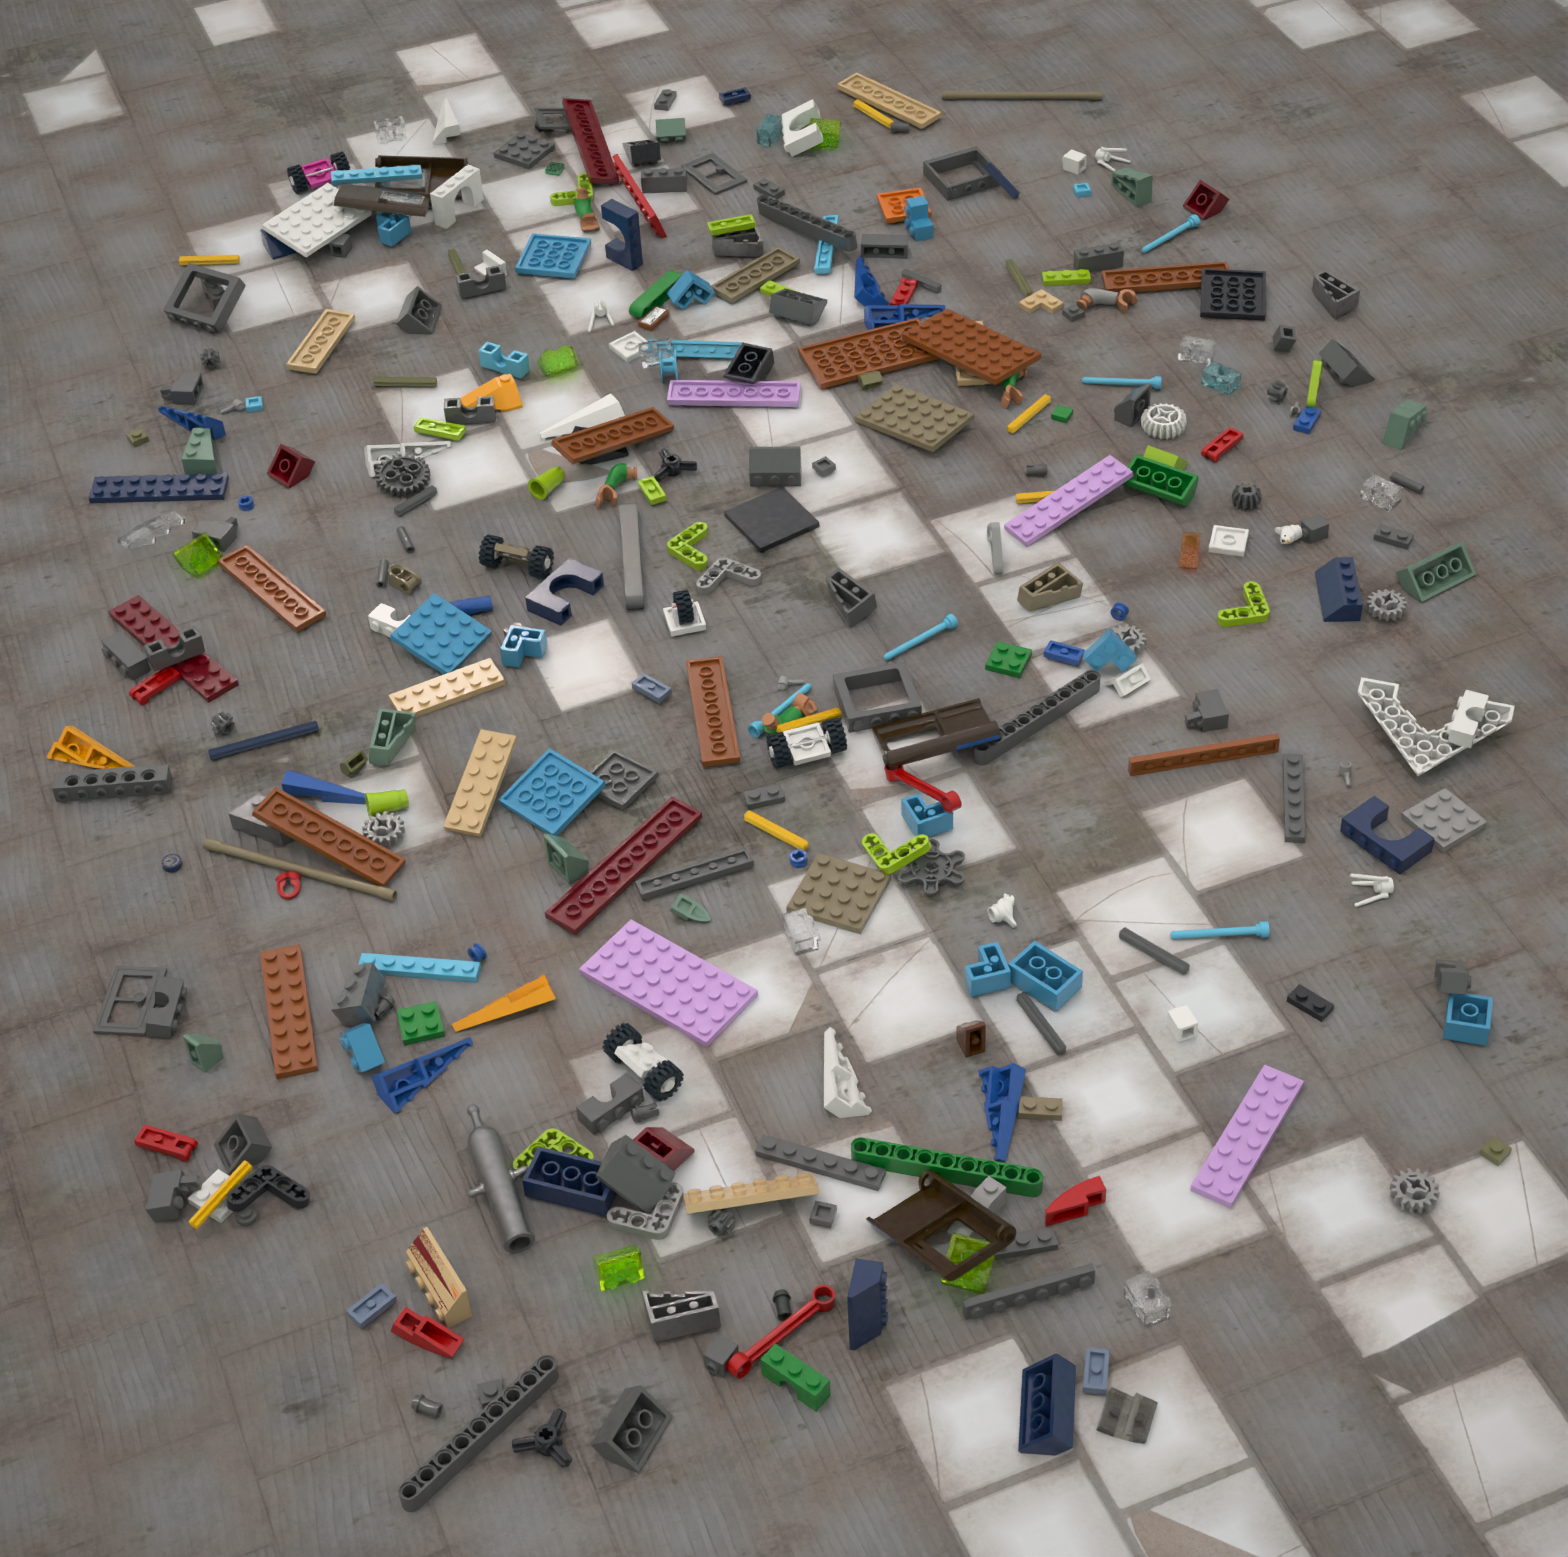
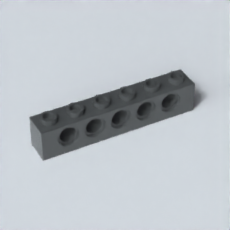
[52,764,172,802]

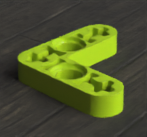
[550,173,594,206]
[1306,360,1322,408]
[667,522,708,571]
[1217,581,1270,627]
[862,833,931,875]
[513,1128,594,1178]

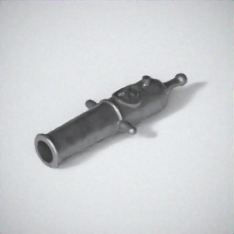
[467,1104,535,1253]

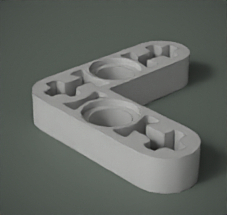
[987,522,1003,574]
[696,558,761,595]
[607,1182,683,1240]

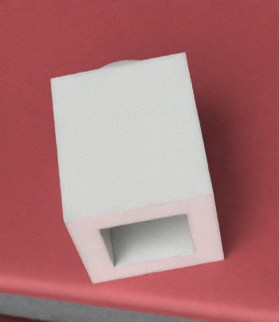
[1062,149,1087,175]
[1167,1005,1198,1042]

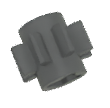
[200,348,220,368]
[1267,380,1288,402]
[211,711,235,736]
[707,1208,735,1236]

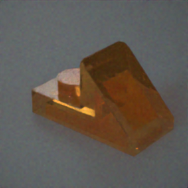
[1179,532,1201,570]

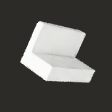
[474,250,507,277]
[1105,663,1151,697]

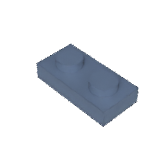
[632,673,672,704]
[346,1283,397,1329]
[1082,1347,1110,1395]

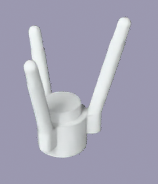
[1095,147,1130,172]
[588,299,614,333]
[1350,874,1394,907]

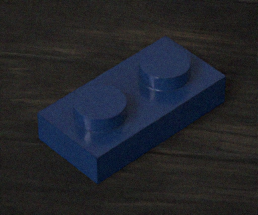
[719,87,751,105]

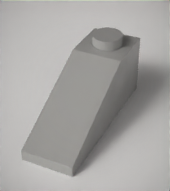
[947,1176,1006,1242]

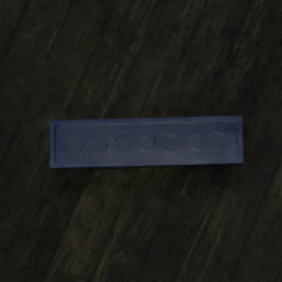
[89,473,229,503]

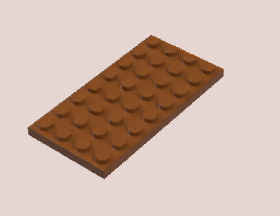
[902,309,1041,385]
[798,318,941,389]

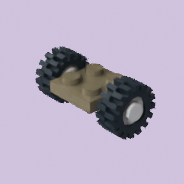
[478,534,554,579]

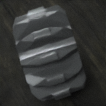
[1232,483,1262,510]

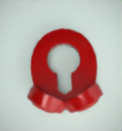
[275,871,301,900]

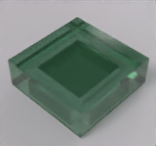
[545,162,565,176]

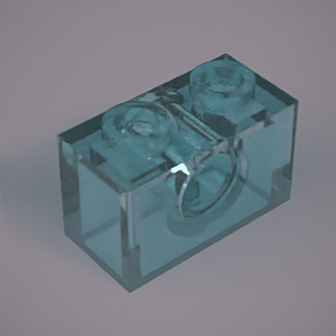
[756,114,782,146]
[1201,361,1241,396]

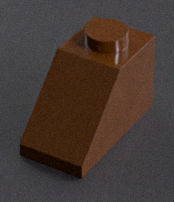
[956,1020,986,1058]

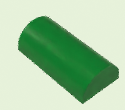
[1122,454,1198,506]

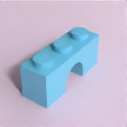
[478,342,530,379]

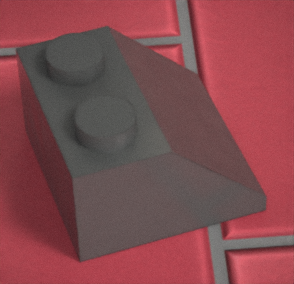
[1114,383,1151,427]
[214,1113,272,1175]

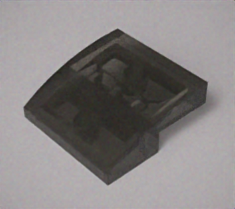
[1096,1387,1158,1444]

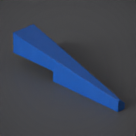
[854,256,889,307]
[864,304,945,330]
[158,406,226,441]
[282,770,366,805]
[371,1037,473,1113]
[979,1063,1026,1162]

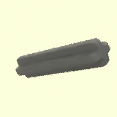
[902,269,942,293]
[394,485,438,516]

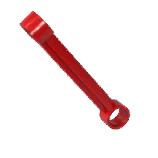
[884,765,962,813]
[726,1285,835,1379]

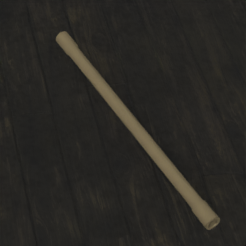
[942,91,1102,100]
[203,838,397,901]

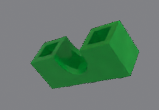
[760,1344,831,1412]

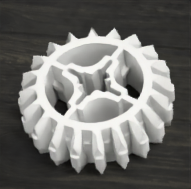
[1141,403,1187,440]

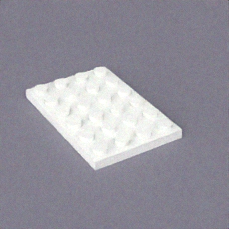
[262,183,371,257]

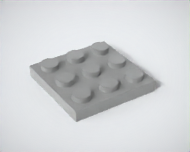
[1401,788,1487,853]

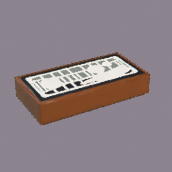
[638,306,669,331]

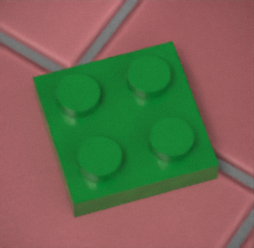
[985,641,1032,678]
[396,1001,445,1046]

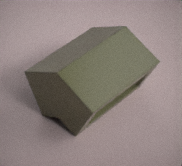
[857,370,883,390]
[339,750,368,777]

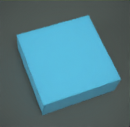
[1073,183,1091,197]
[245,396,263,413]

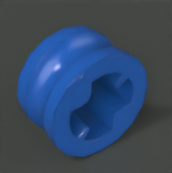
[238,496,255,511]
[1110,602,1129,621]
[789,849,807,868]
[467,943,487,962]

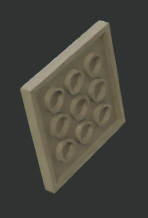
[786,853,891,935]

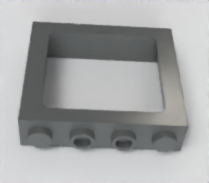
[923,146,1001,201]
[163,263,246,333]
[833,661,922,733]

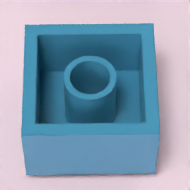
[1443,993,1493,1046]

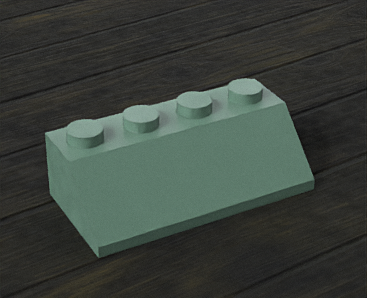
[1396,542,1476,602]

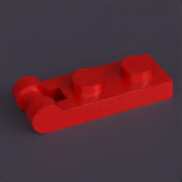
[890,277,918,306]
[1201,427,1244,462]
[129,666,181,705]
[134,1124,198,1162]

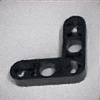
[226,1165,310,1212]

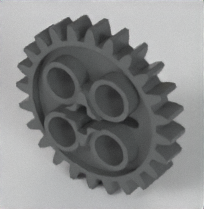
[375,453,431,497]

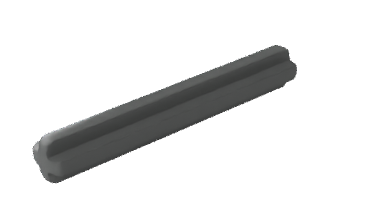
[1119,927,1190,975]
[1016,992,1066,1055]

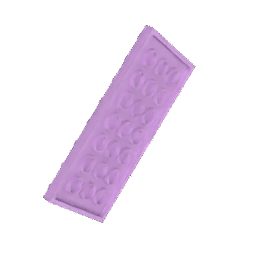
[579,919,758,1047]

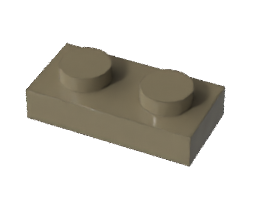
[1018,1096,1063,1121]

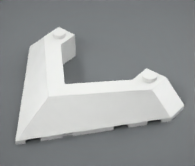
[1358,677,1515,776]

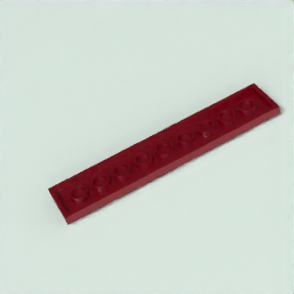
[562,98,620,185]
[108,595,239,703]
[545,796,702,935]

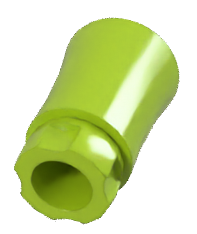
[528,466,566,500]
[365,789,409,817]

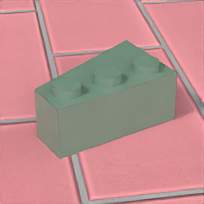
[1383,400,1427,450]
[181,428,217,474]
[369,708,416,766]

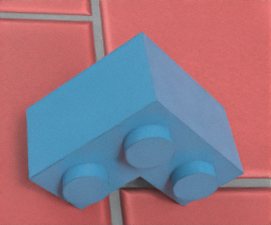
[904,196,933,242]
[376,212,411,247]
[667,269,715,310]
[500,625,548,668]
[1083,628,1137,672]
[901,793,953,837]
[965,942,1011,997]
[339,1023,385,1072]

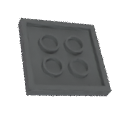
[493,132,555,169]
[589,749,659,810]

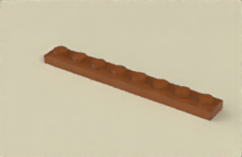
[1128,733,1280,776]

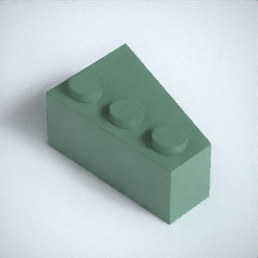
[1111,167,1153,207]

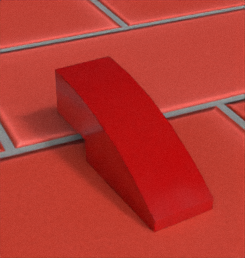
[1045,1175,1106,1227]
[391,1307,464,1359]

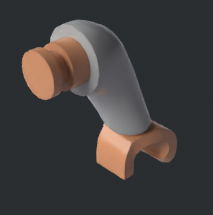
[1077,288,1137,313]

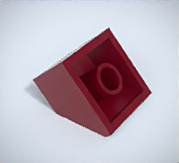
[1183,180,1229,220]
[267,444,316,488]

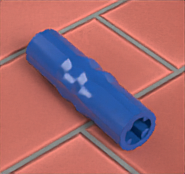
[449,595,493,615]

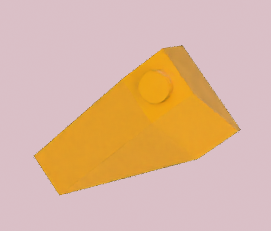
[461,374,523,412]

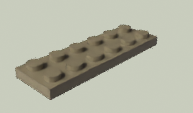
[711,247,800,303]

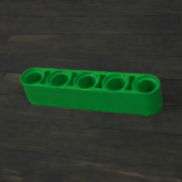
[629,270,682,319]

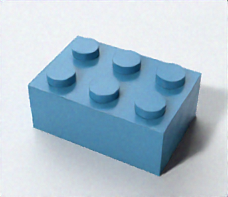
[1008,941,1083,1011]

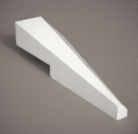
[433,98,460,145]
[539,394,625,441]
[364,441,451,478]
[824,1027,872,1118]

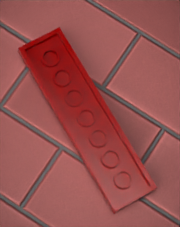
[612,154,667,238]

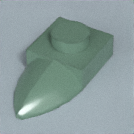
[670,893,711,922]

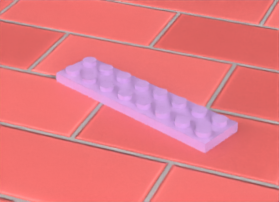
[667,380,801,407]
[1004,455,1133,547]
[1190,1064,1304,1208]

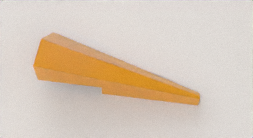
[47,726,136,769]
[452,974,556,1032]

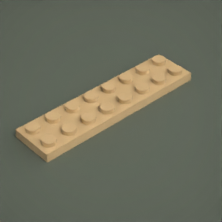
[837,73,941,129]

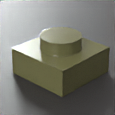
[126,428,149,447]
[1479,1136,1512,1166]

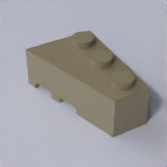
[1017,562,1083,611]

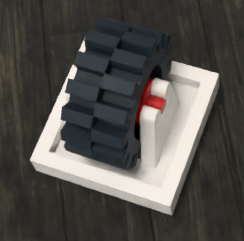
[663,590,706,637]

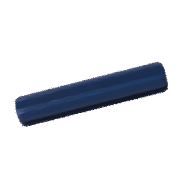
[985,162,1020,199]

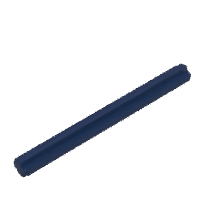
[208,721,319,760]

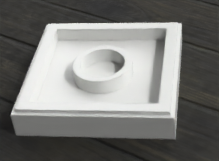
[609,331,648,363]
[1208,525,1249,557]

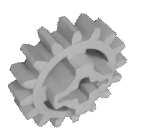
[1366,589,1407,621]
[1112,624,1146,655]
[362,811,405,847]
[1389,1168,1440,1213]

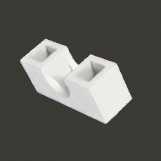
[368,603,411,637]
[1446,690,1489,748]

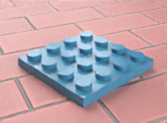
[515,233,591,279]
[390,593,492,675]
[498,748,606,836]

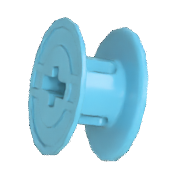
[659,349,678,383]

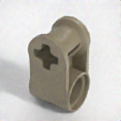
[388,564,422,595]

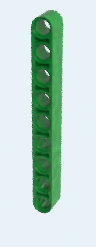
[851,1137,1043,1197]

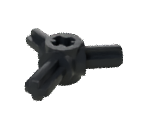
[654,448,697,482]
[512,1408,573,1468]

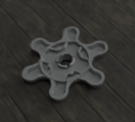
[898,839,965,897]

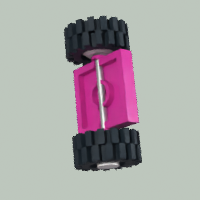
[287,151,350,194]

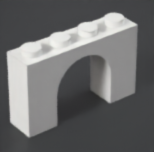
[781,99,823,157]
[430,165,484,229]

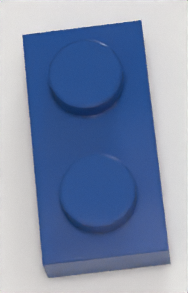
[1293,406,1321,434]
[1043,640,1085,666]

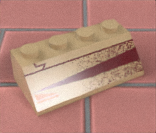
[405,1227,472,1329]

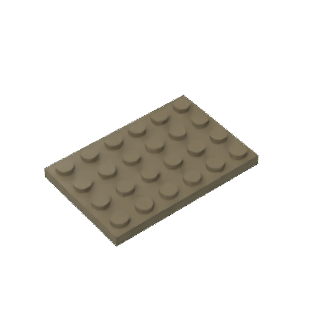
[855,385,975,452]

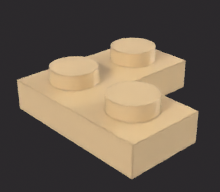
[1019,289,1064,314]

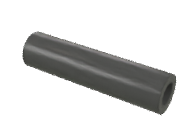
[1390,472,1425,494]
[396,526,415,553]
[376,559,389,588]

